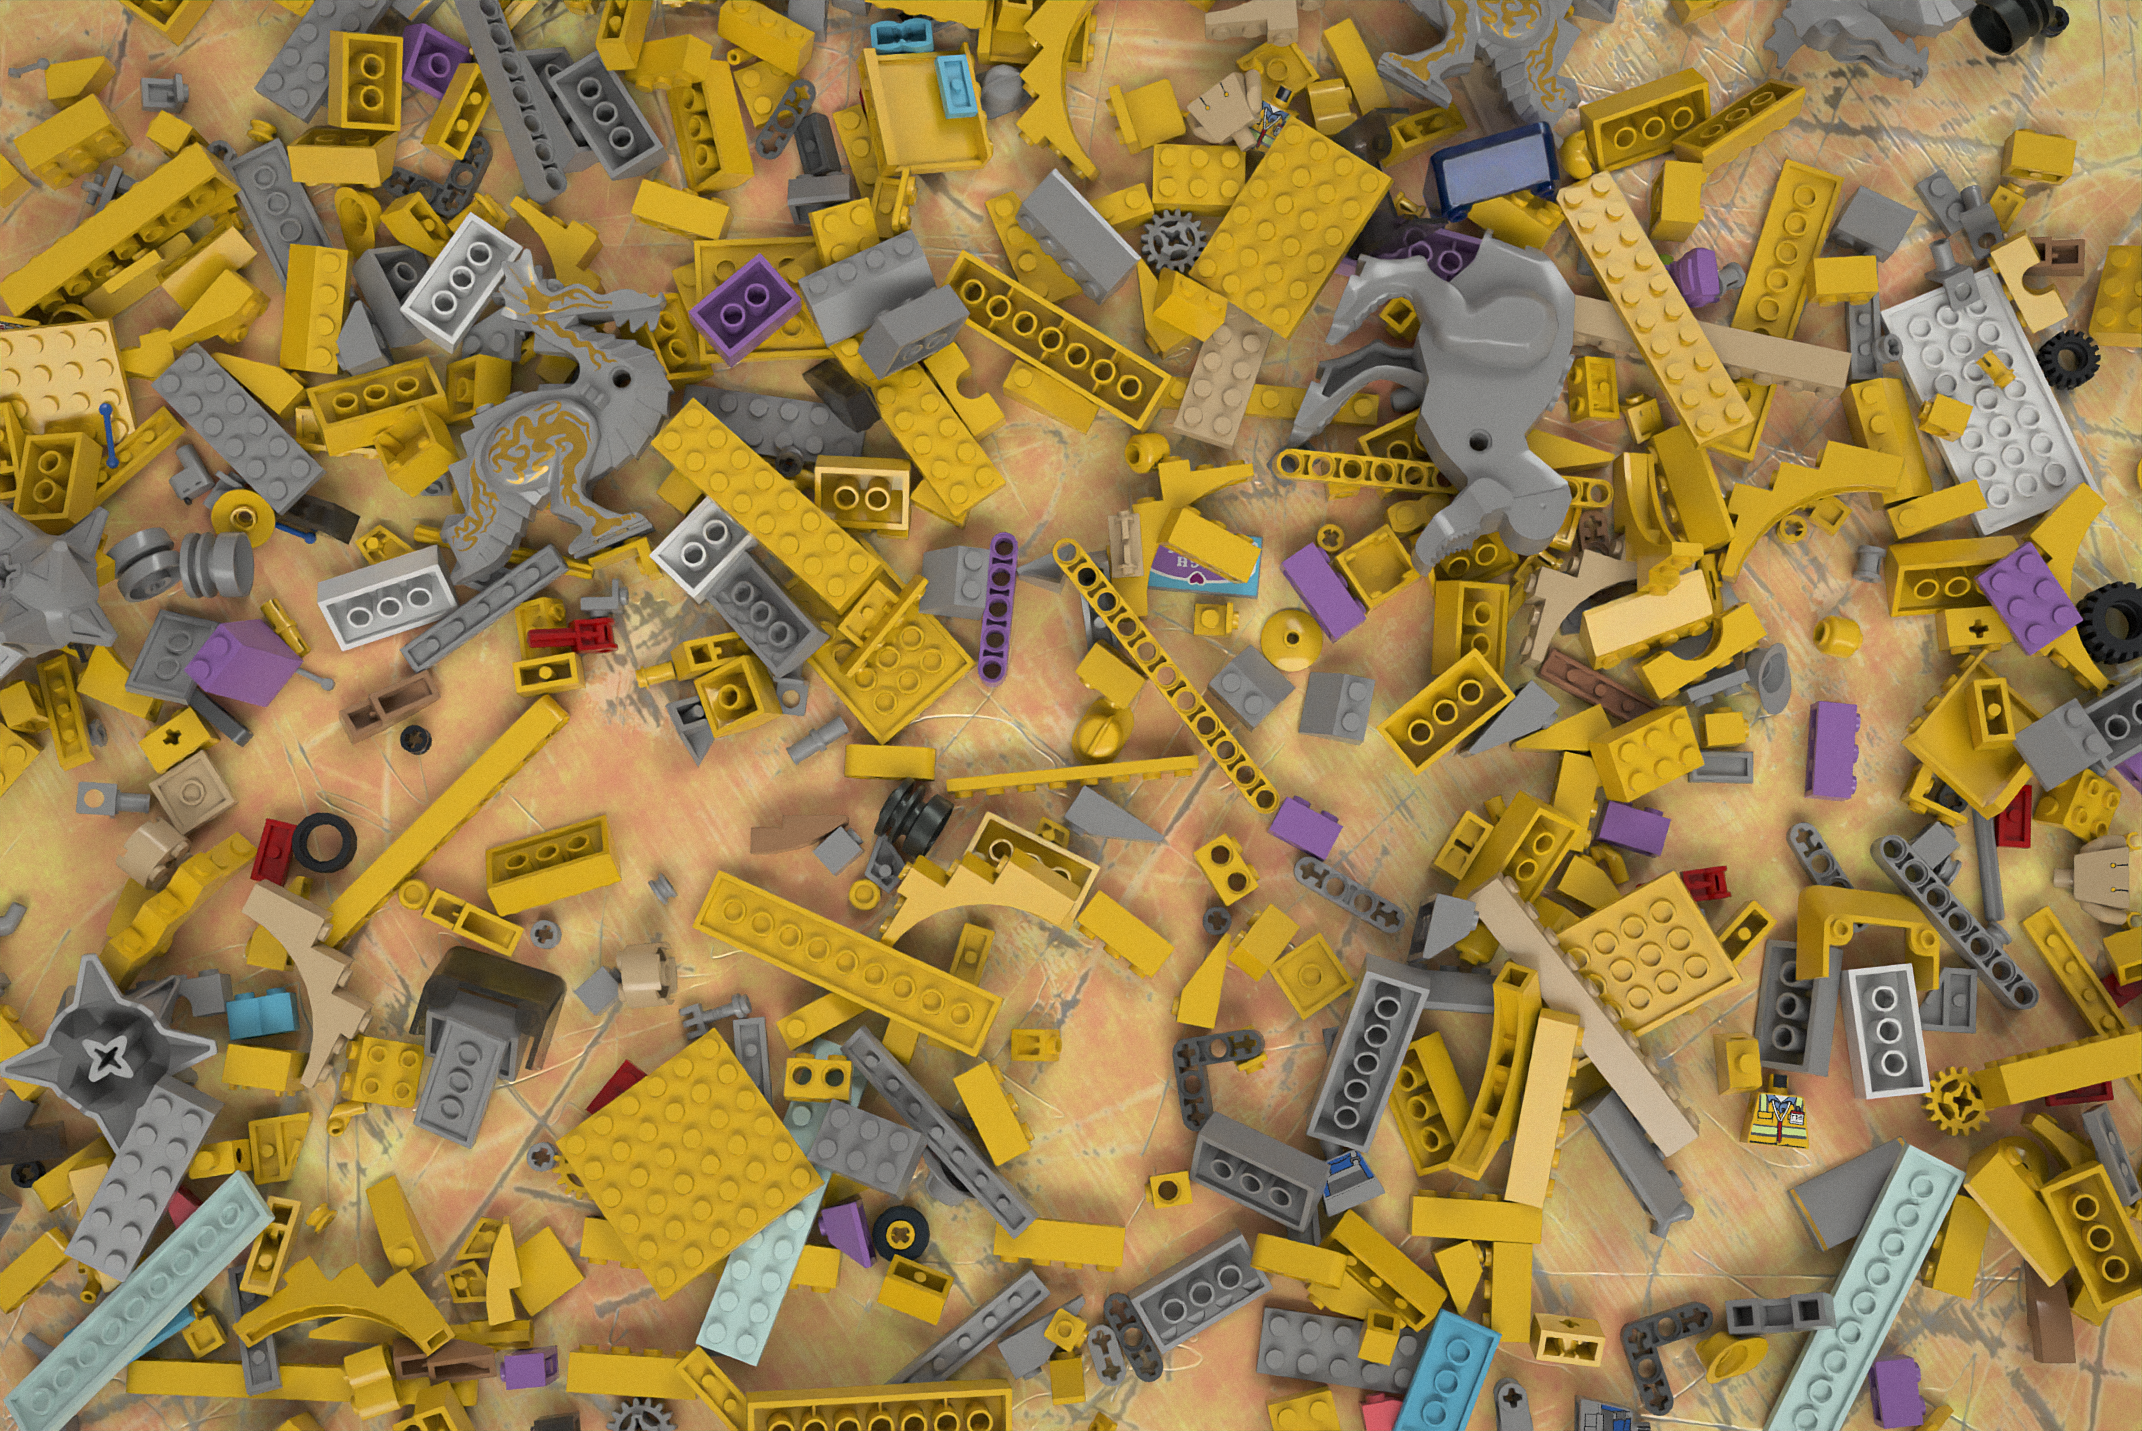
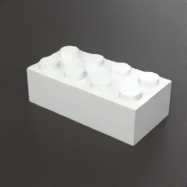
[1839,963,1931,1099]

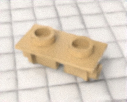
[1108,511,1144,578]

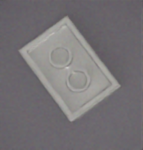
[125,609,221,705]

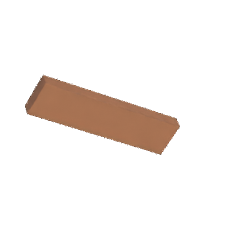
[1536,647,1661,723]

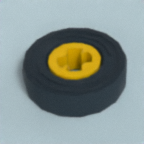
[872,1205,930,1262]

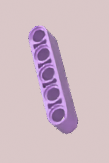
[978,532,1019,687]

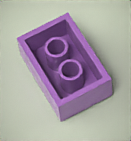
[688,253,802,368]

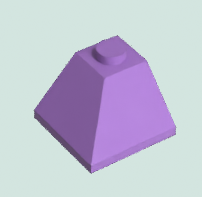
[402,23,472,101]
[818,1198,877,1268]

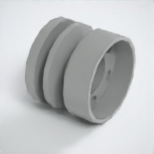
[180,532,254,598]

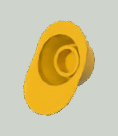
[334,187,383,259]
[1072,697,1134,766]
[1695,1331,1769,1384]

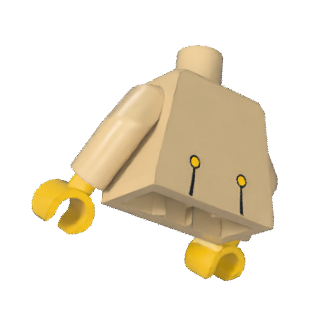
[1180,56,1264,152]
[2054,832,2141,930]

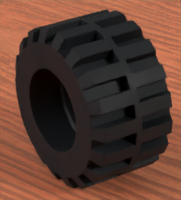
[2075,581,2142,665]

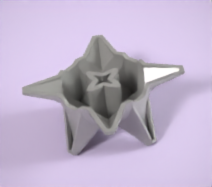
[0,502,118,681]
[0,953,218,1155]

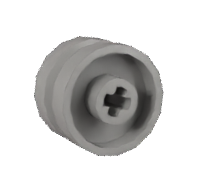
[106,527,181,603]

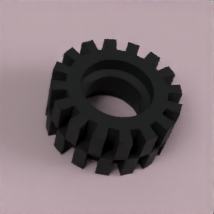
[2036,330,2101,390]

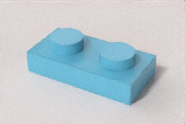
[934,54,978,119]

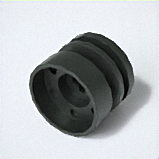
[1969,0,2055,56]
[874,777,955,859]

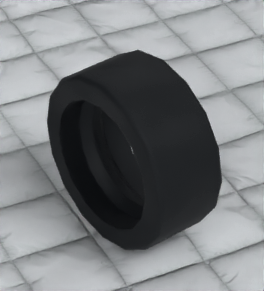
[292,813,357,873]

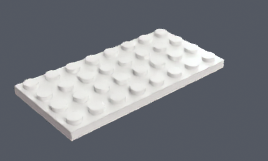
[1880,267,2098,538]

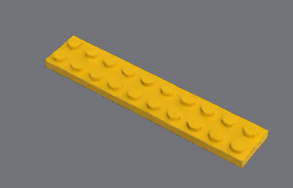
[1705,158,1845,464]
[1551,170,1756,450]
[777,246,1006,520]
[692,870,1005,1058]

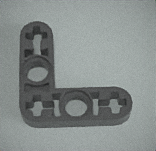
[382,136,493,220]
[1172,1029,1265,1131]
[1620,1301,1713,1416]

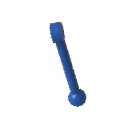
[99,403,119,469]
[275,522,316,544]

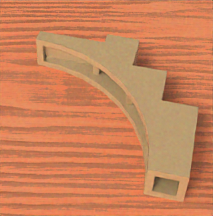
[1205,0,1325,47]
[1520,534,1696,668]
[241,879,374,1089]

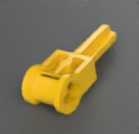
[1507,550,1564,624]

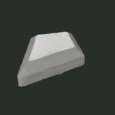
[864,834,905,894]

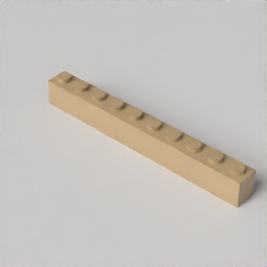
[1573,294,1852,399]
[1466,871,1701,1158]

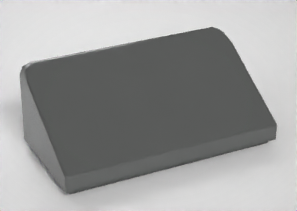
[791,112,842,177]

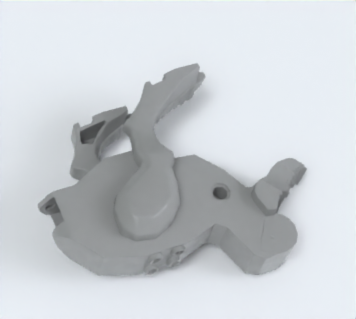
[1286,228,1575,577]

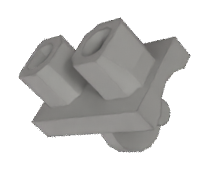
[81,165,138,216]

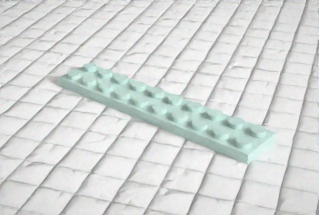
[695,1037,868,1367]
[1762,1143,1967,1431]
[3,1170,276,1431]

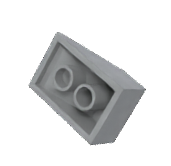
[1458,680,1560,758]

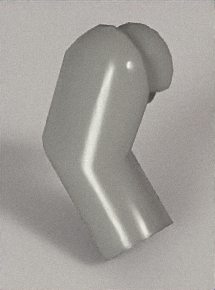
[0,902,27,937]
[1650,1200,1694,1239]

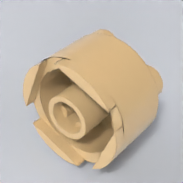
[116,817,193,893]
[616,941,677,1009]

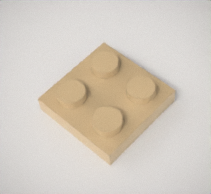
[149,750,239,837]

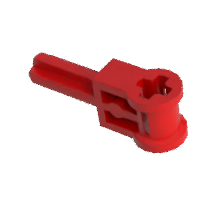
[527,617,619,654]
[1636,866,1732,902]

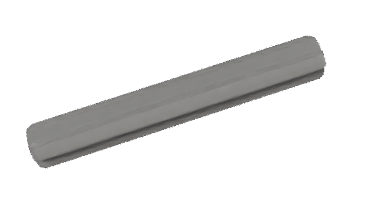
[1972,807,2005,921]

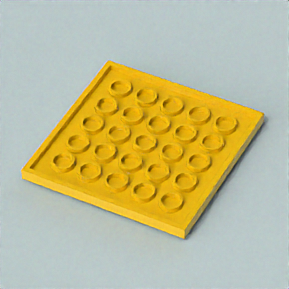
[555,1027,825,1302]

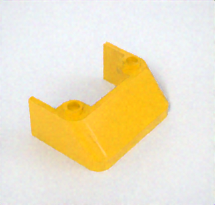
[1796,885,1940,992]

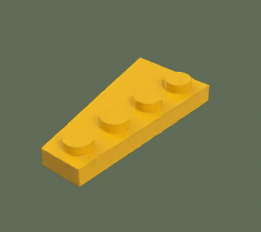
[985,190,1084,305]

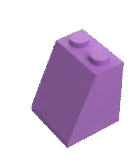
[184,619,304,707]

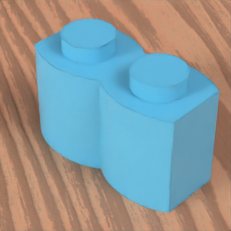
[870,18,935,55]
[226,987,300,1041]

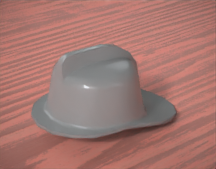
[975,64,1031,120]
[1744,643,1791,715]
[923,1146,976,1206]

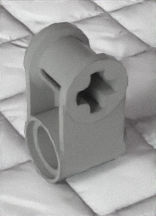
[1493,1377,1534,1431]

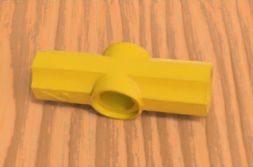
[448,1319,535,1353]

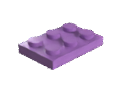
[1974,542,2083,656]

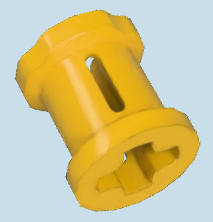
[1386,191,1427,222]

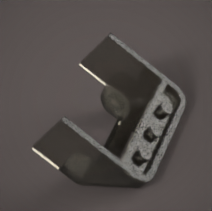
[1330,108,1449,260]
[409,946,567,1070]

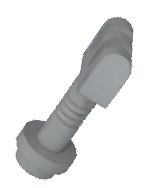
[679,993,752,1040]

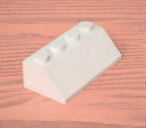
[400,212,523,354]
[649,497,759,604]
[317,544,460,651]

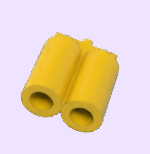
[446,192,512,234]

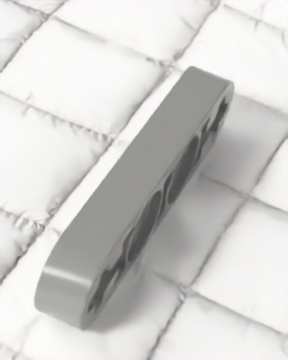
[1786,822,1869,933]
[1293,857,1405,934]

